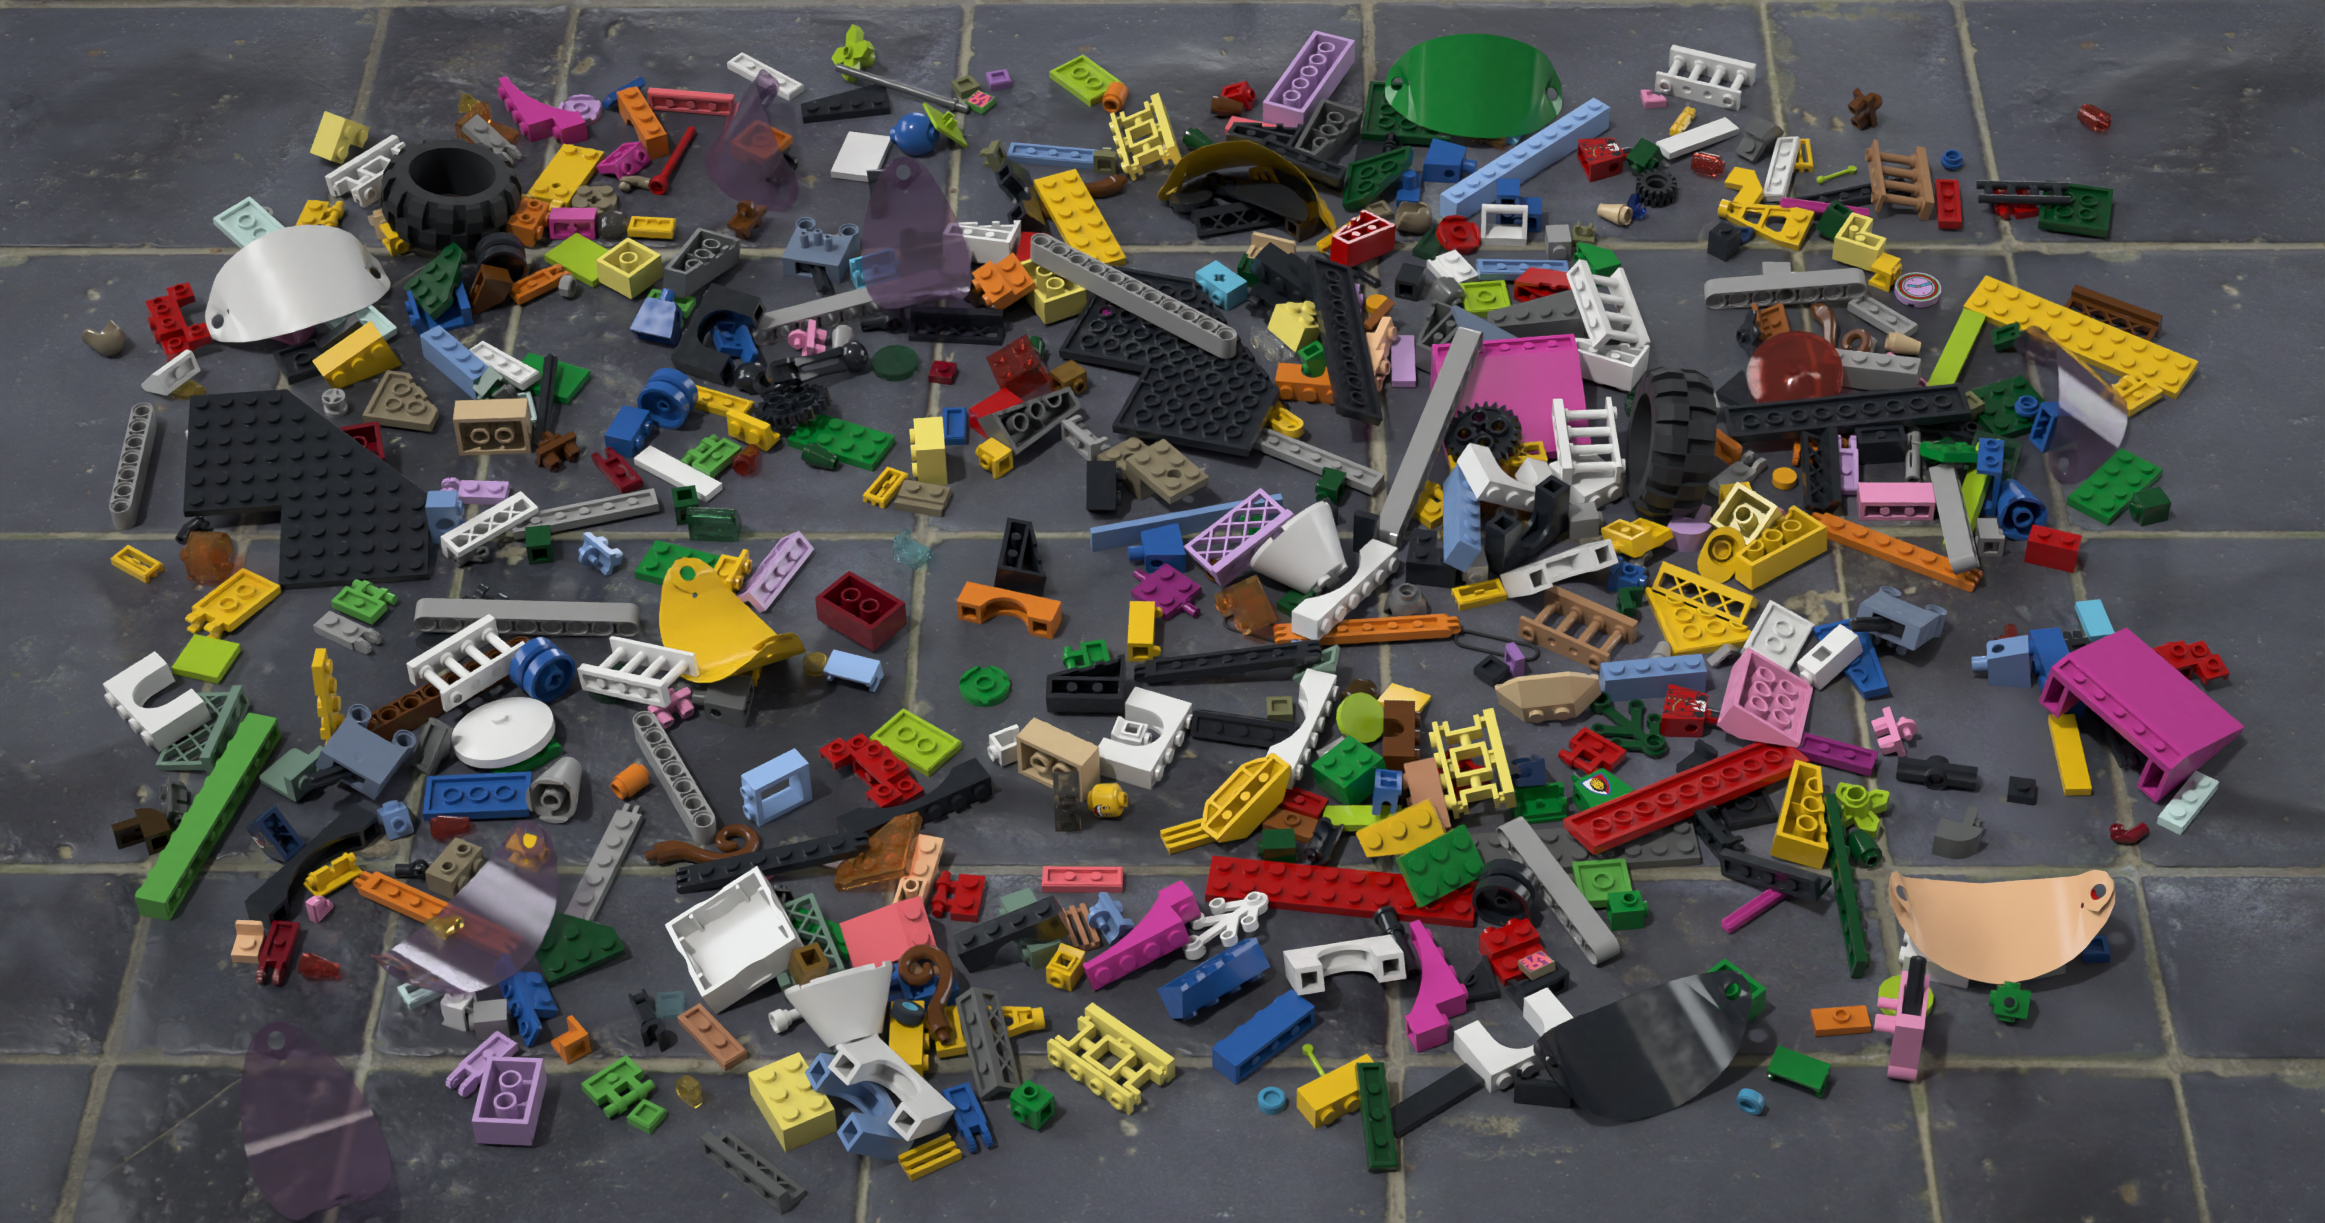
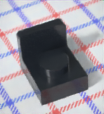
[1676,739,1718,773]

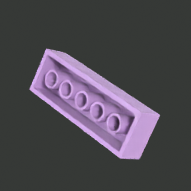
[1263,31,1355,128]

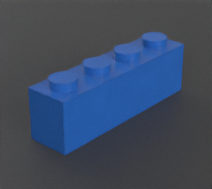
[2028,627,2086,718]
[1212,989,1315,1085]

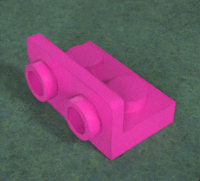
[596,141,650,180]

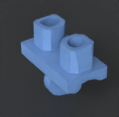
[578,532,623,576]
[1087,892,1135,945]

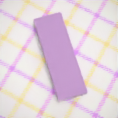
[1391,335,1416,388]

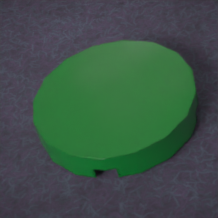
[959,665,1010,707]

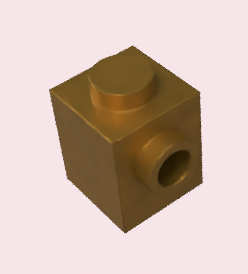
[1049,360,1088,395]
[788,942,829,989]

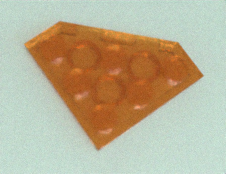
[833,812,922,891]

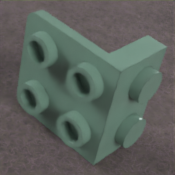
[260,746,323,802]

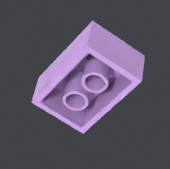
[472,1056,547,1146]

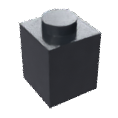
[1707,221,1741,262]
[1395,263,1426,302]

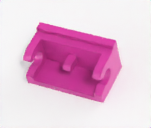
[549,208,598,239]

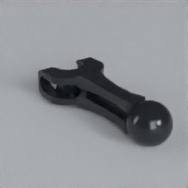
[752,341,868,394]

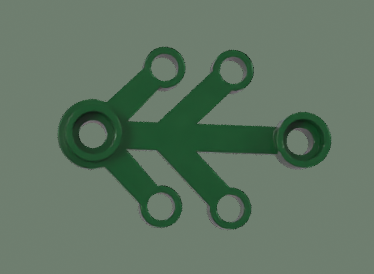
[1589,691,1667,757]

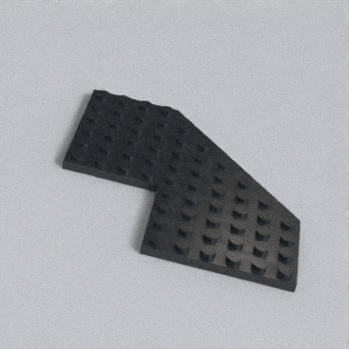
[1059,265,1280,457]
[183,389,430,590]

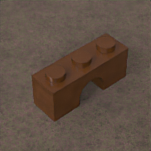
[1383,700,1420,774]

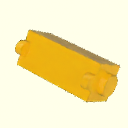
[1127,601,1163,662]

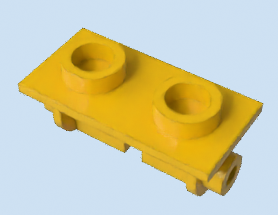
[303,852,363,896]

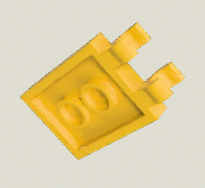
[185,568,281,639]

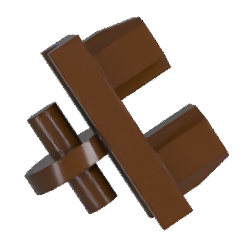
[1848,88,1883,130]
[727,200,767,240]
[535,431,580,472]

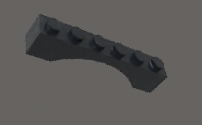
[836,757,992,848]
[245,803,381,930]

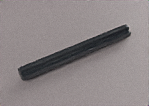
[534,353,558,447]

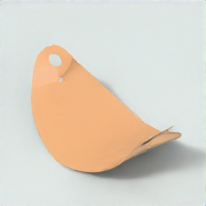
[1890,870,2115,984]

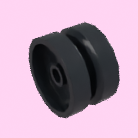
[475,232,528,283]
[1472,858,1538,927]

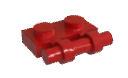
[1993,190,2039,220]
[1558,727,1627,775]
[931,871,986,923]

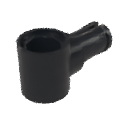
[859,303,906,334]

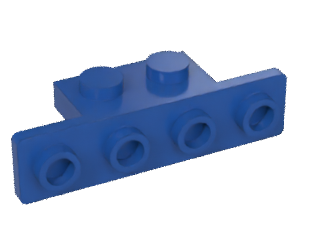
[709,322,758,363]
[493,953,558,1047]

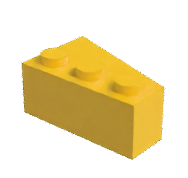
[313,321,402,389]
[1356,797,1446,857]

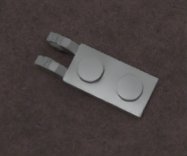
[461,114,522,165]
[1707,451,1767,497]
[313,611,383,654]

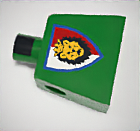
[1571,769,1634,812]

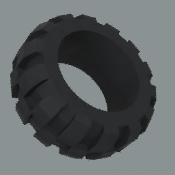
[380,137,522,254]
[1625,366,1717,518]

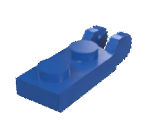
[942,1082,993,1153]

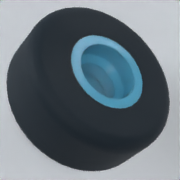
[891,999,925,1026]

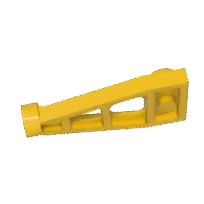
[1717,199,1815,251]
[935,1005,1045,1058]

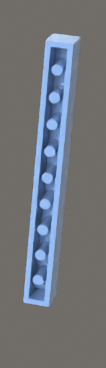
[1440,98,1610,218]

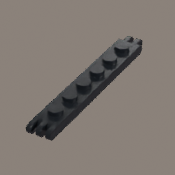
[2063,630,2147,768]
[1134,640,1322,684]
[675,831,870,894]

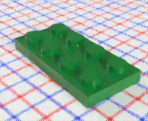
[787,414,895,472]
[2066,448,2163,526]

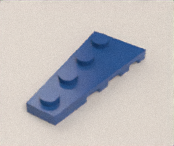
[1812,618,1889,699]

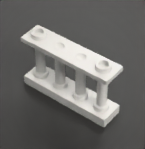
[1655,45,1756,111]
[1566,259,1650,349]
[1552,397,1626,485]
[407,614,525,712]
[577,636,700,708]

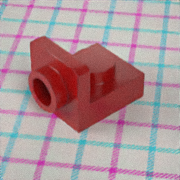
[1221,81,1256,111]

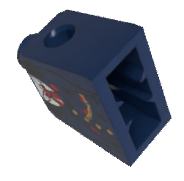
[245,806,306,862]

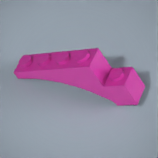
[497,76,588,146]
[1083,880,1201,991]
[1405,920,1469,1053]

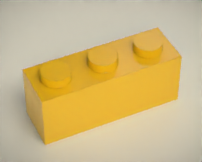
[889,1001,930,1079]
[1296,1054,1374,1129]

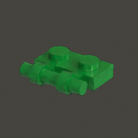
[1062,639,1110,669]

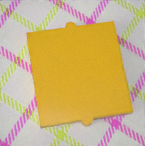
[1378,683,1431,712]

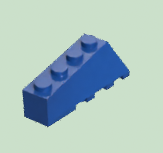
[1157,938,1270,1021]

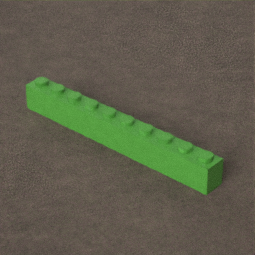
[135,713,281,921]

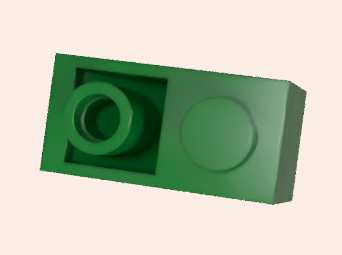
[1574,242,1621,287]

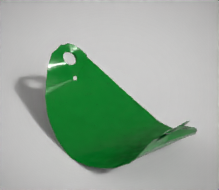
[1385,33,1562,138]

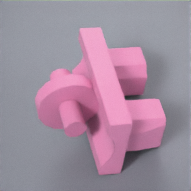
[788,319,827,356]
[648,687,694,730]
[1871,706,1917,757]

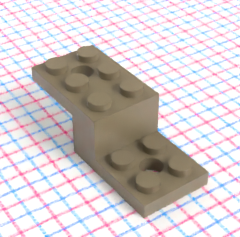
[1097,436,1209,504]

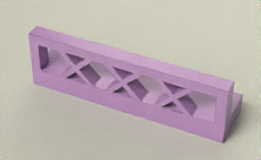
[736,531,814,613]

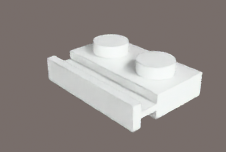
[1427,250,1479,283]

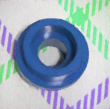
[1941,150,1963,170]
[2015,395,2039,417]

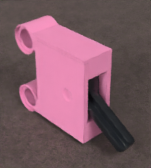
[1874,955,1930,1082]

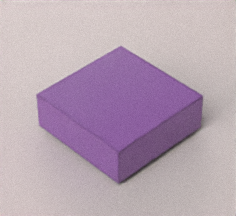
[986,69,1012,91]
[1504,642,1525,678]

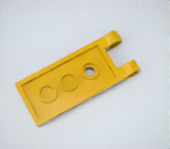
[521,144,605,213]

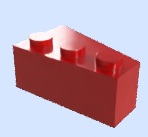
[1330,209,1396,268]
[1514,267,1571,303]

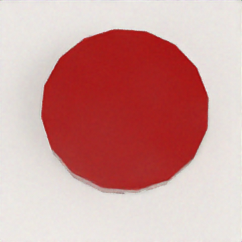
[1436,215,1482,255]

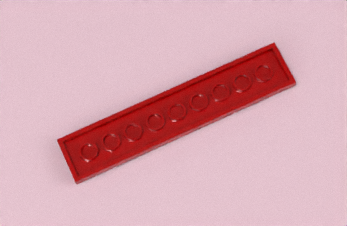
[1563,742,1810,855]
[1205,855,1478,928]

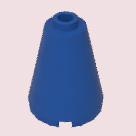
[1997,479,2048,540]

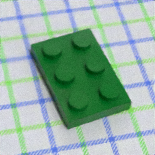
[634,540,721,594]
[1395,824,1484,908]

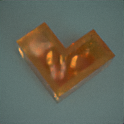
[1214,575,1277,636]

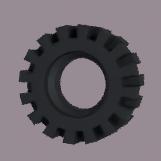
[1635,169,1677,208]

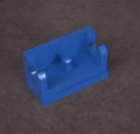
[1372,768,1402,815]

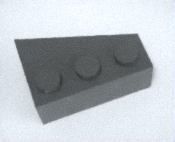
[1415,299,1458,373]

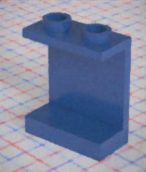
[404,280,474,337]
[1976,438,2004,517]

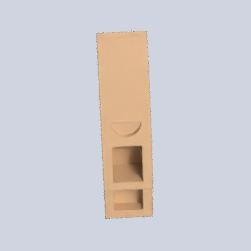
[1365,317,1397,393]
[893,834,945,908]

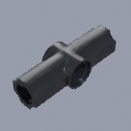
[1896,755,1978,790]

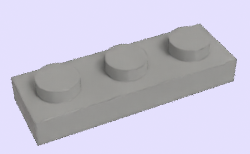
[1847,294,1918,337]

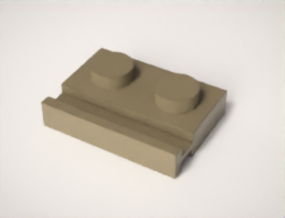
[894,479,952,517]

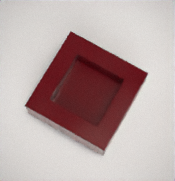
[928,360,957,385]

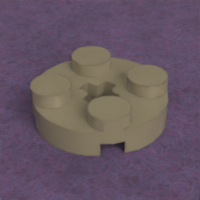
[572,185,618,221]

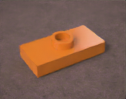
[1810,1005,1871,1037]

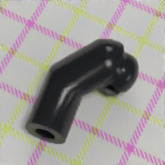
[175,516,210,545]
[395,859,430,878]

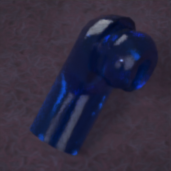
[1627,194,1646,219]

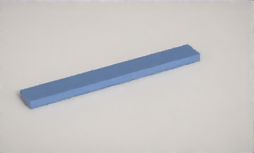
[1090,493,1283,552]

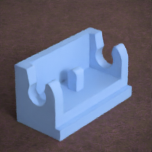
[823,649,884,692]

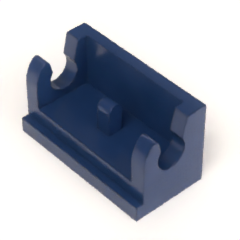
[1510,754,1546,787]

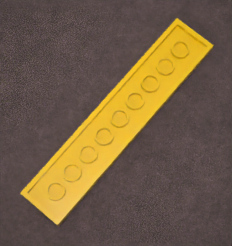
[1963,275,2198,400]

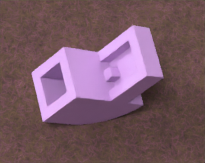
[1664,504,1712,553]

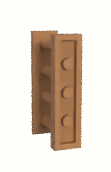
[1865,139,1935,221]
[1518,585,1638,672]

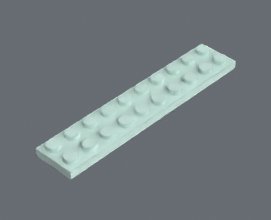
[213,196,397,341]

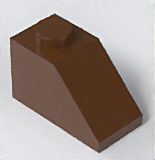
[467,264,513,315]

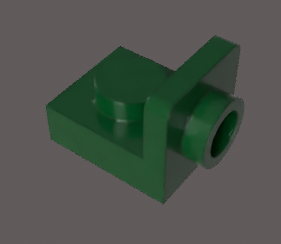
[1991,322,2030,353]
[1616,586,1643,618]
[1277,589,1316,618]

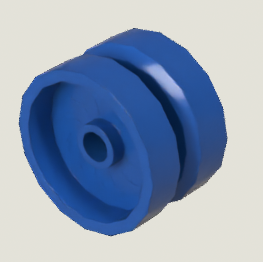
[637,368,699,429]
[509,637,576,703]

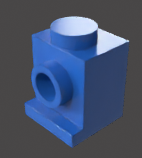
[1607,556,1648,593]

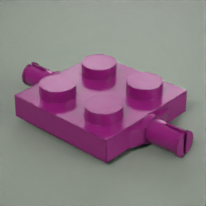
[1131,563,1202,621]

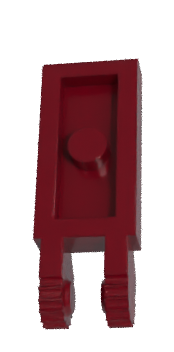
[591,446,644,495]
[256,920,301,985]

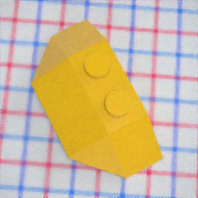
[1200,753,1292,843]

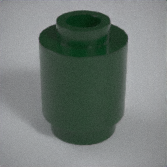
[1847,829,1882,868]

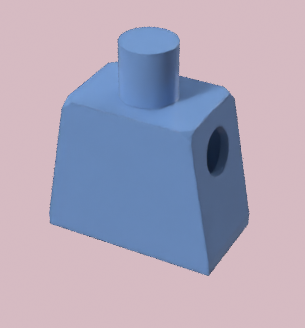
[1972,635,2031,688]

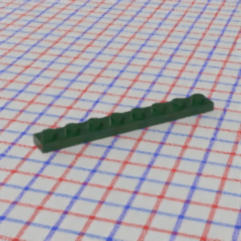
[1823,793,1870,979]

